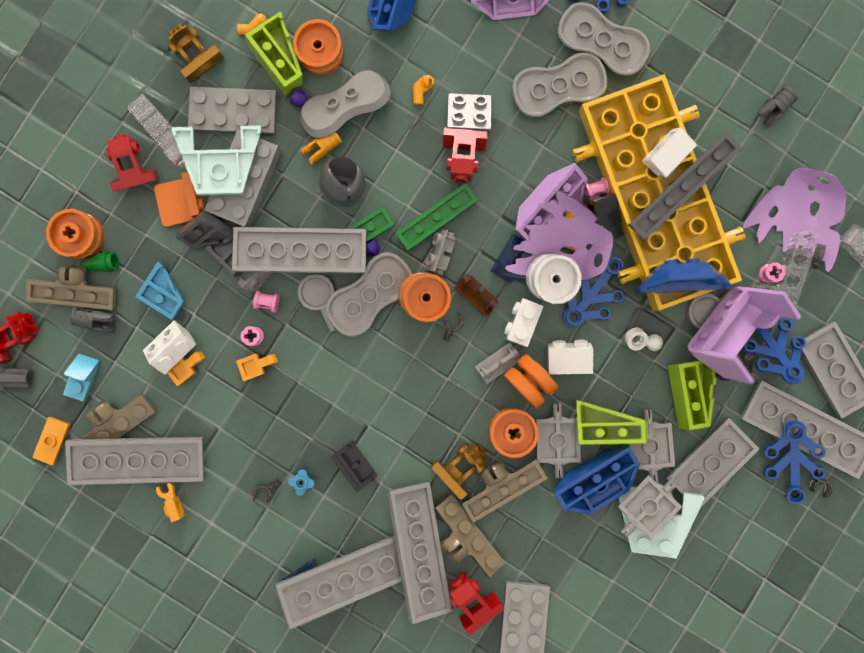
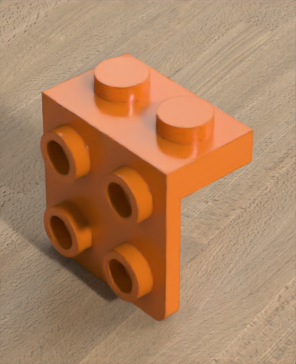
[154,172,206,227]

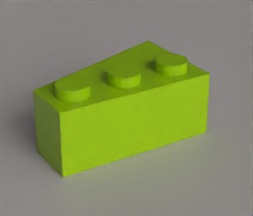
[245,11,303,96]
[668,359,717,430]
[577,400,649,445]

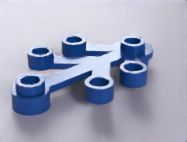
[563,257,624,328]
[742,318,806,384]
[764,420,825,505]

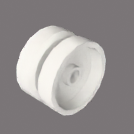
[526,254,581,304]

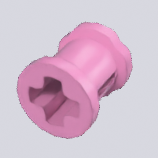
[584,177,610,197]
[758,263,786,284]
[253,290,279,313]
[241,326,264,346]

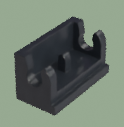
[585,193,623,239]
[331,441,377,492]

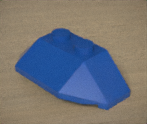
[367,0,416,31]
[636,258,732,294]
[553,445,640,514]

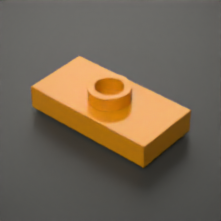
[32,417,71,465]

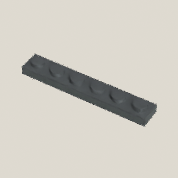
[628,132,742,241]

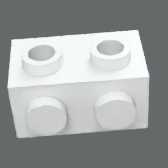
[504,298,543,347]
[143,320,196,375]
[547,340,593,374]

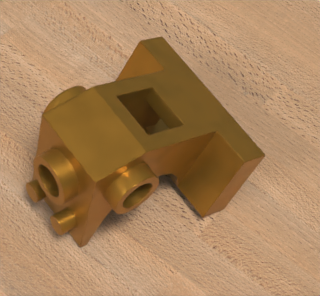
[168,23,224,84]
[431,442,488,500]

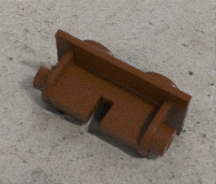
[454,274,499,317]

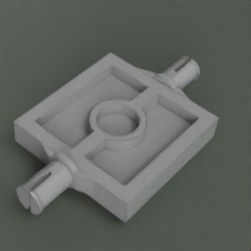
[535,403,581,478]
[628,409,675,483]
[618,475,682,539]

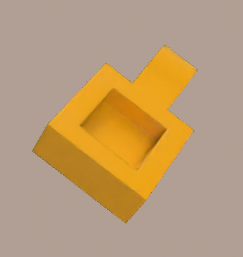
[167,351,206,386]
[236,353,278,381]
[156,482,186,522]

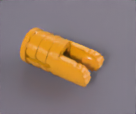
[300,132,342,165]

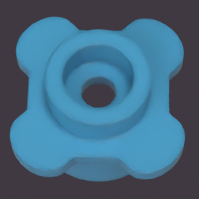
[288,469,314,496]

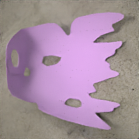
[743,168,847,272]
[505,191,613,280]

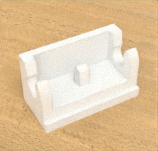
[642,127,697,178]

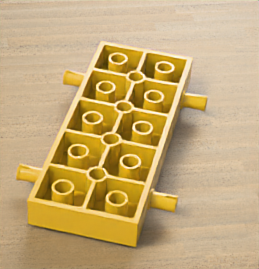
[572,74,746,312]

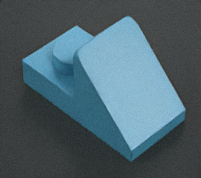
[63,354,100,402]

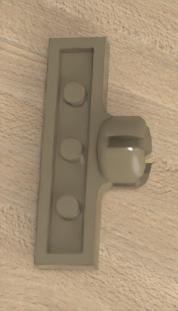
[26,265,116,310]
[79,394,156,439]
[462,459,548,523]
[434,494,505,577]

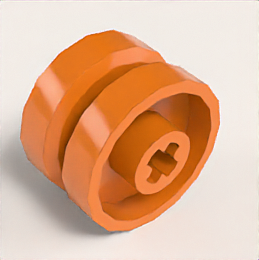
[293,19,344,76]
[46,209,105,260]
[398,272,451,322]
[503,354,559,409]
[488,407,539,458]

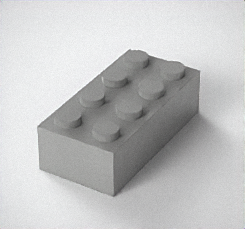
[204,130,282,227]

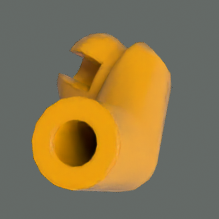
[237,13,267,35]
[413,75,434,106]

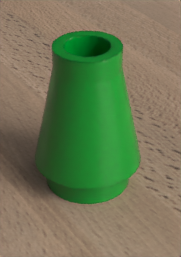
[83,251,119,272]

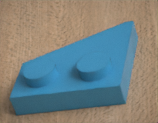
[135,262,185,320]

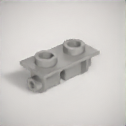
[425,230,456,275]
[237,272,273,294]
[475,342,521,384]

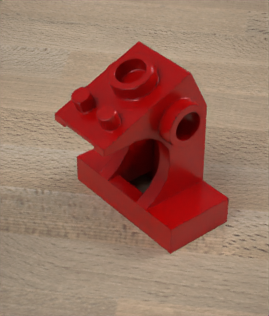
[442,128,487,184]
[106,134,158,192]
[0,312,39,364]
[449,572,505,635]

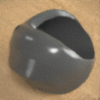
[319,157,366,203]

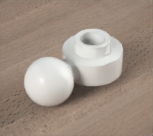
[625,327,663,351]

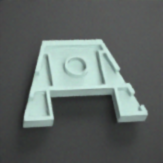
[172,126,261,196]
[619,485,704,558]

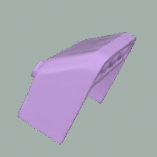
[688,287,801,384]

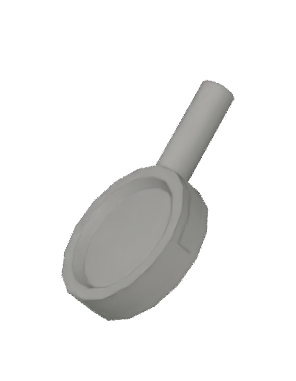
[298,274,336,333]
[687,286,741,329]

